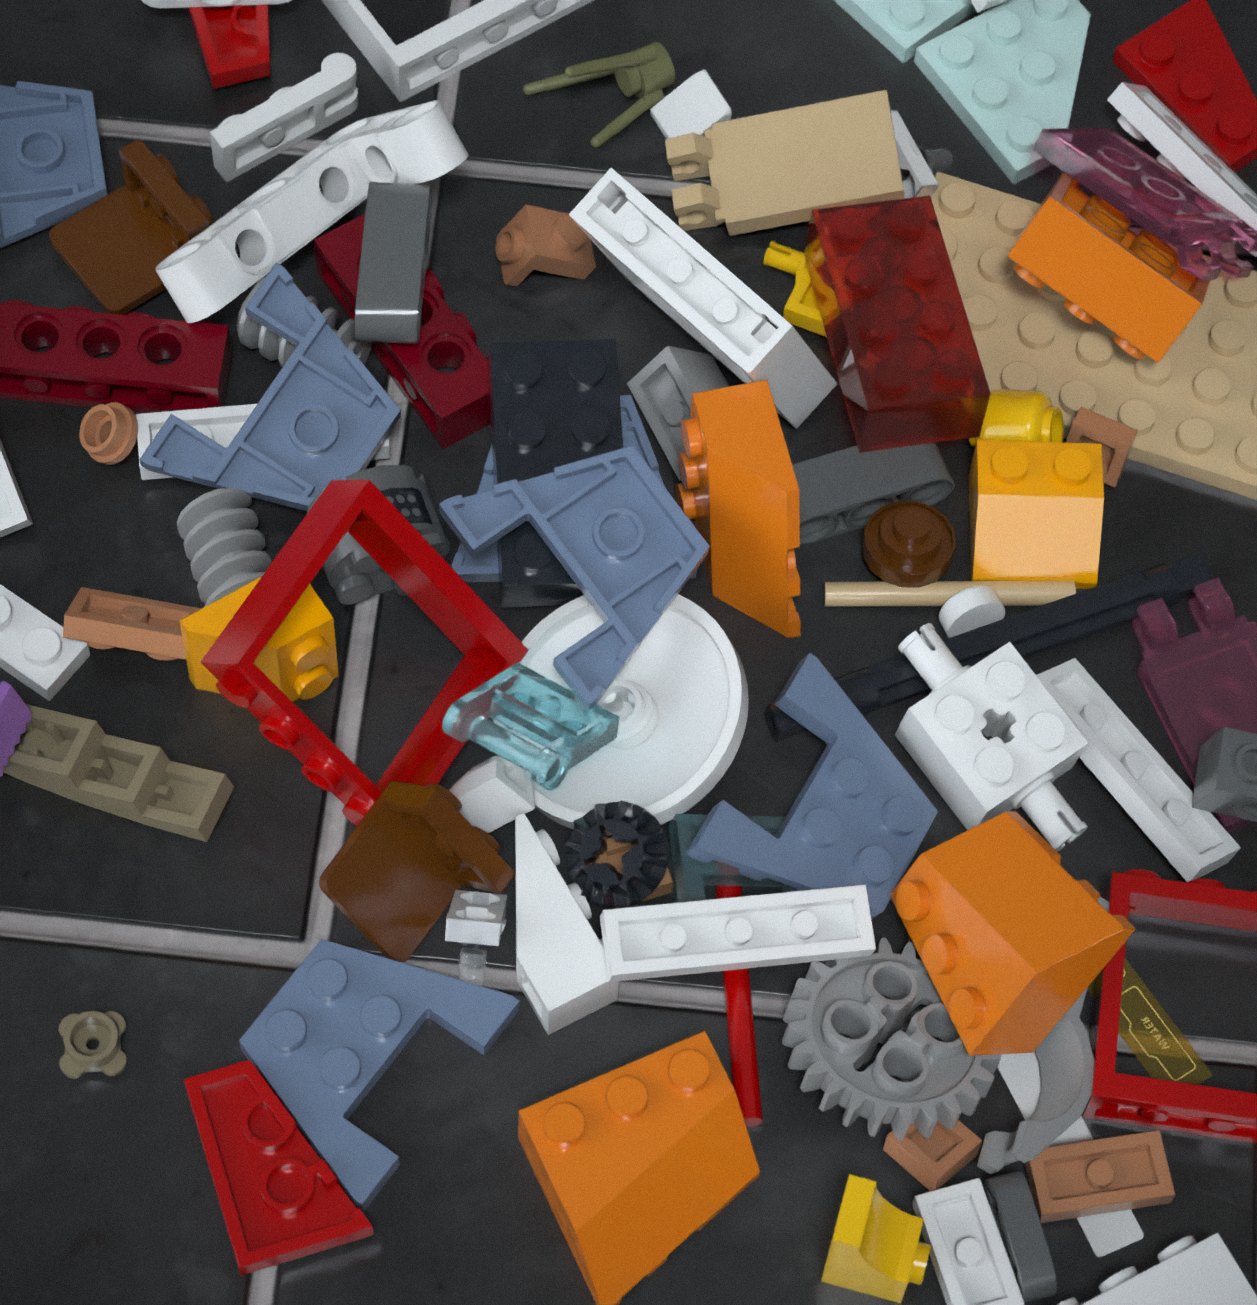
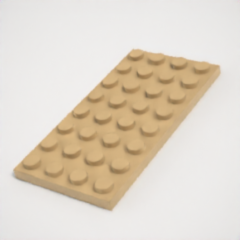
[862,172,1257,500]

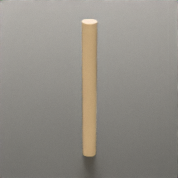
[823,581,1076,607]

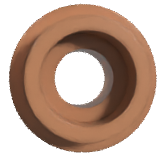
[79,402,138,465]

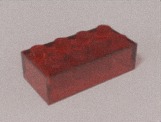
[804,196,991,453]

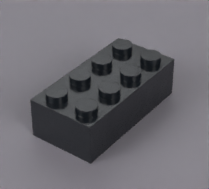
[488,339,623,608]

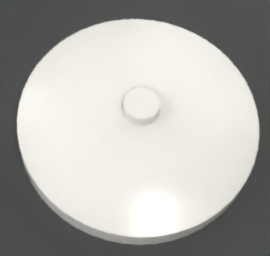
[493,594,749,835]

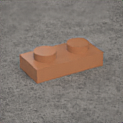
[63,587,202,661]
[1025,1130,1175,1223]

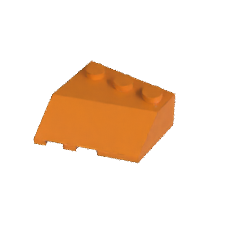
[1007,165,1210,363]
[675,380,801,638]
[890,811,1136,1056]
[518,1031,760,1305]

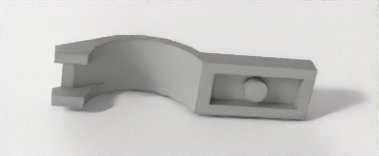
[977,897,1109,1174]

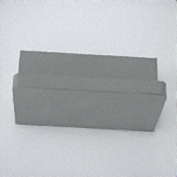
[627,346,729,481]

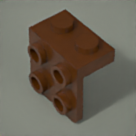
[49,138,214,315]
[319,781,516,962]

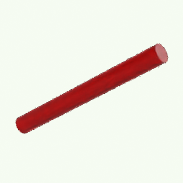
[714,868,763,1127]

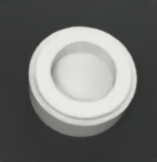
[939,586,1005,638]

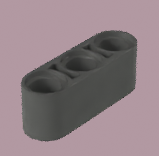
[355,182,432,344]
[792,428,955,545]

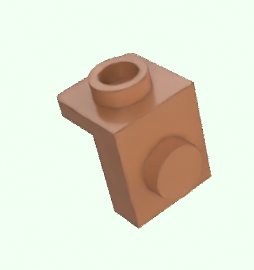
[495,204,596,287]

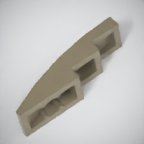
[3,704,234,842]

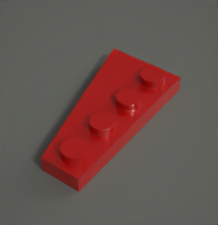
[187,4,270,89]

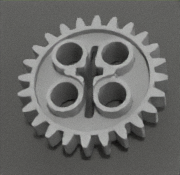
[782,938,1001,1140]

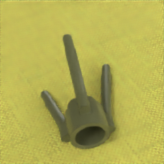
[523,42,675,148]

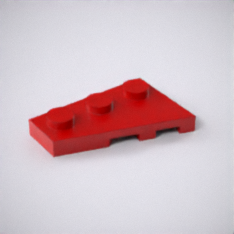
[1112,0,1257,173]
[184,1059,374,1276]

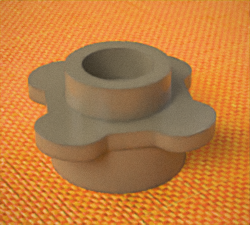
[59,1011,127,1079]

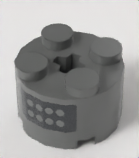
[307,465,450,605]

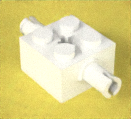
[895,623,1089,851]

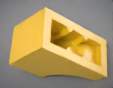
[821,1174,931,1303]

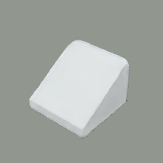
[650,70,731,139]

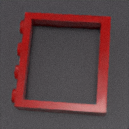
[200,480,528,826]
[1082,869,1257,1144]

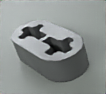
[984,1171,1057,1303]

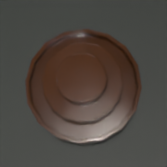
[863,501,956,588]

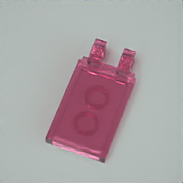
[1033,128,1257,280]
[1131,578,1257,833]

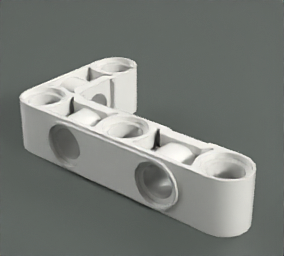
[155,100,469,323]

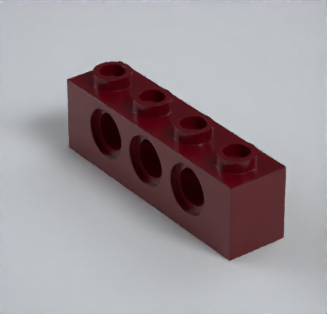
[314,214,491,450]
[0,300,233,413]

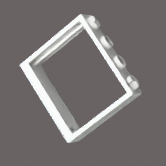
[321,0,594,102]
[569,168,837,429]

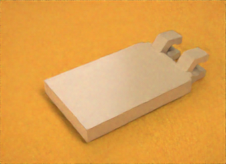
[665,90,906,236]

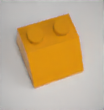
[968,440,1104,589]
[180,576,339,702]

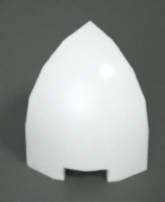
[449,750,535,833]

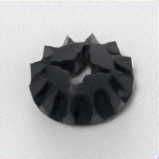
[563,800,669,907]

